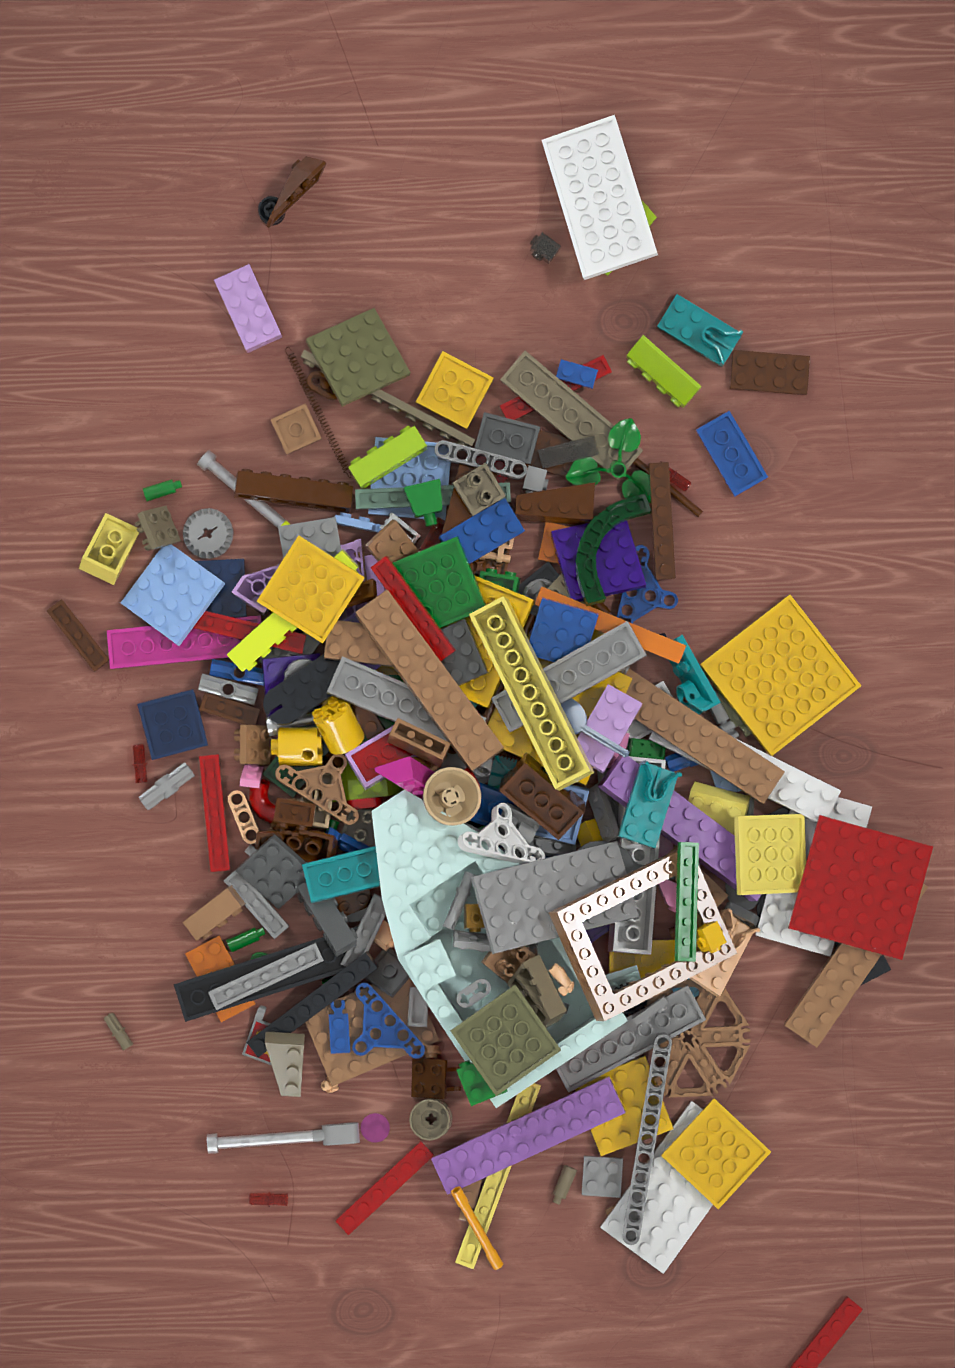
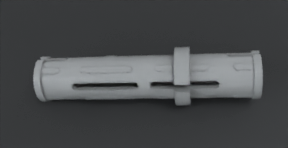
[442,871,476,931]

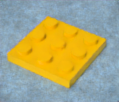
[416,351,494,429]

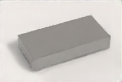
[407,987,428,1027]

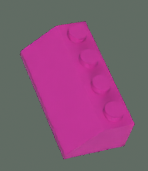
[375,756,445,800]

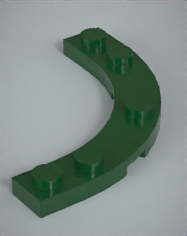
[575,494,651,607]

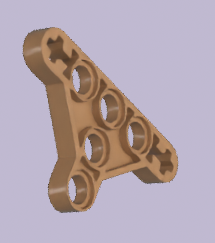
[275,754,359,825]

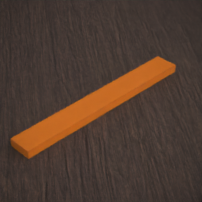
[534,586,686,664]

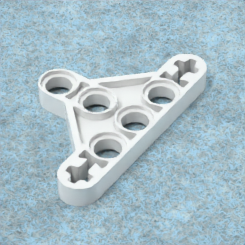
[458,803,545,864]

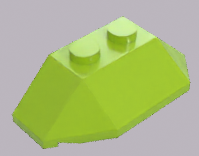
[332,761,404,802]

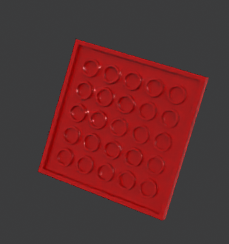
[788,815,933,960]

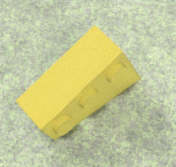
[688,781,751,836]

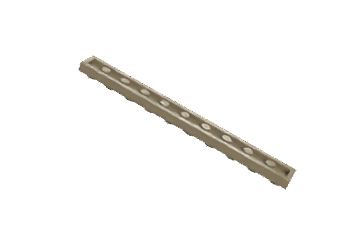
[301,350,475,448]

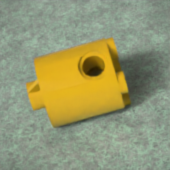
[312,697,365,755]
[271,727,323,766]

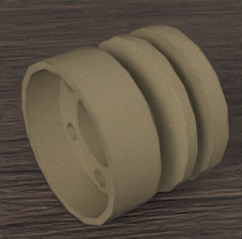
[409,1098,453,1141]

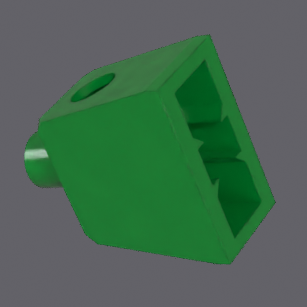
[403,479,442,527]

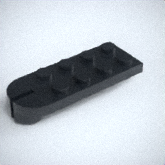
[263,654,340,726]

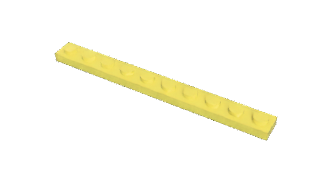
[455,1083,541,1269]

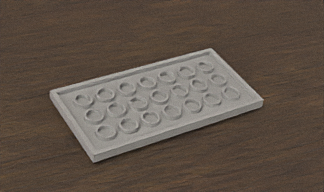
[471,841,639,954]

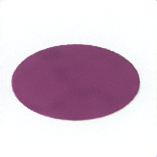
[361,1113,390,1143]

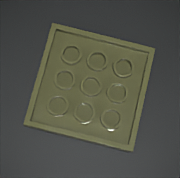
[306,308,411,407]
[450,985,561,1096]

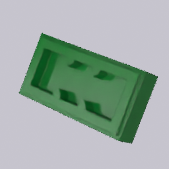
[627,737,666,760]

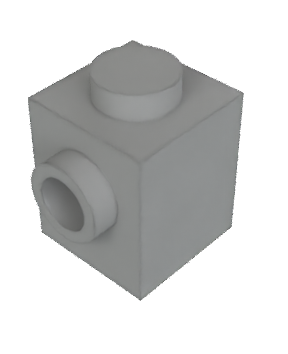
[522,465,549,494]

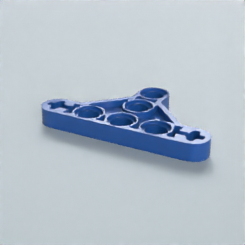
[617,545,678,624]
[352,983,425,1059]

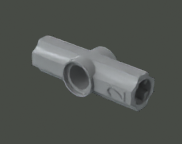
[198,674,258,705]
[138,763,195,810]

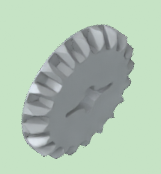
[183,508,233,559]

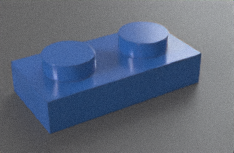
[556,359,598,389]

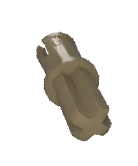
[104,1013,133,1050]

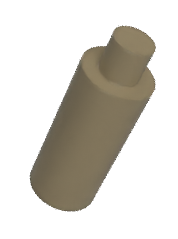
[552,1165,577,1205]

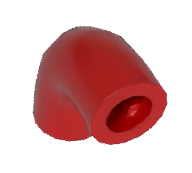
[249,779,275,824]

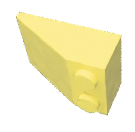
[79,513,139,585]

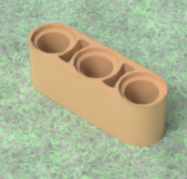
[228,790,260,844]

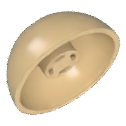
[423,767,481,826]

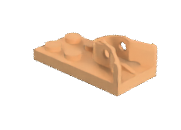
[689,909,760,997]

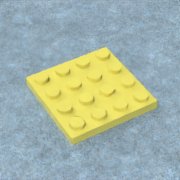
[734,814,806,895]

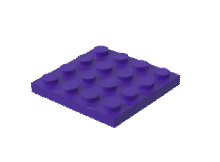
[551,520,646,602]

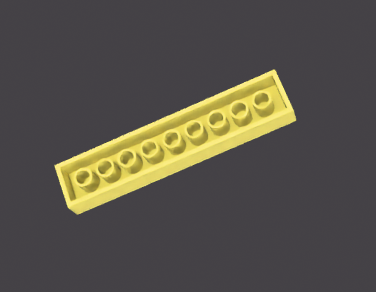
[469,596,594,791]

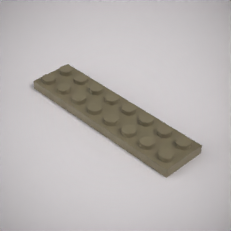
[500,351,643,480]

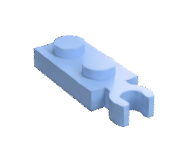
[335,512,382,533]

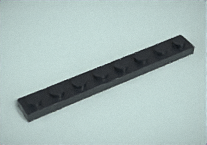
[246,951,379,1058]

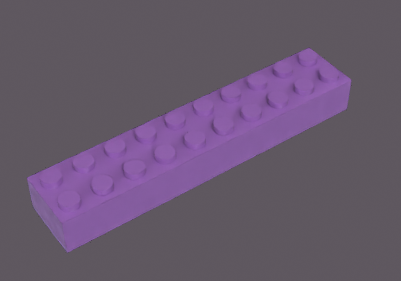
[597,755,762,901]
[431,1076,626,1195]

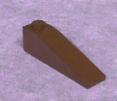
[266,156,327,228]
[255,831,338,863]

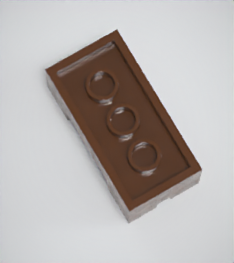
[499,752,585,840]

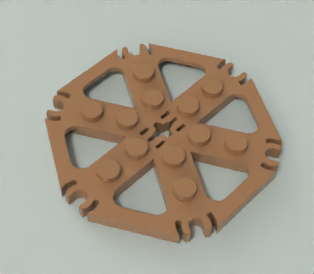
[632,979,751,1098]

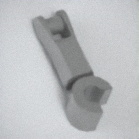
[710,691,739,738]

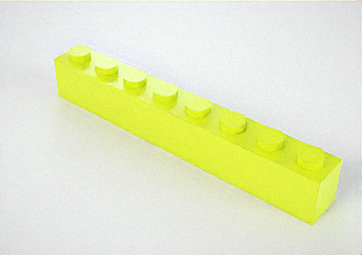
[227,549,359,672]

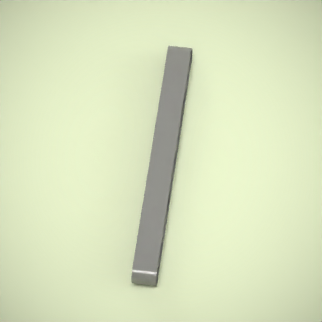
[622,1032,672,1245]

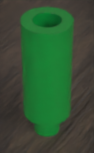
[143,479,182,502]
[226,927,266,952]

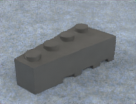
[297,882,358,957]

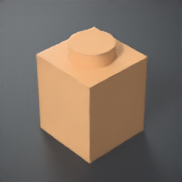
[374,920,394,951]

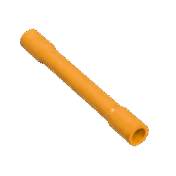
[451,1186,503,1270]

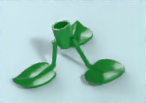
[566,418,651,503]

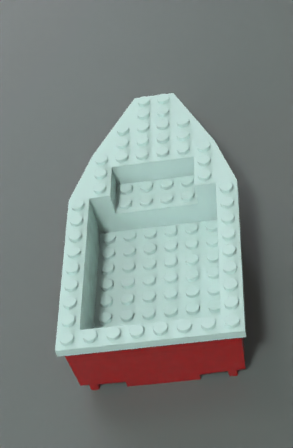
[372,789,628,1108]

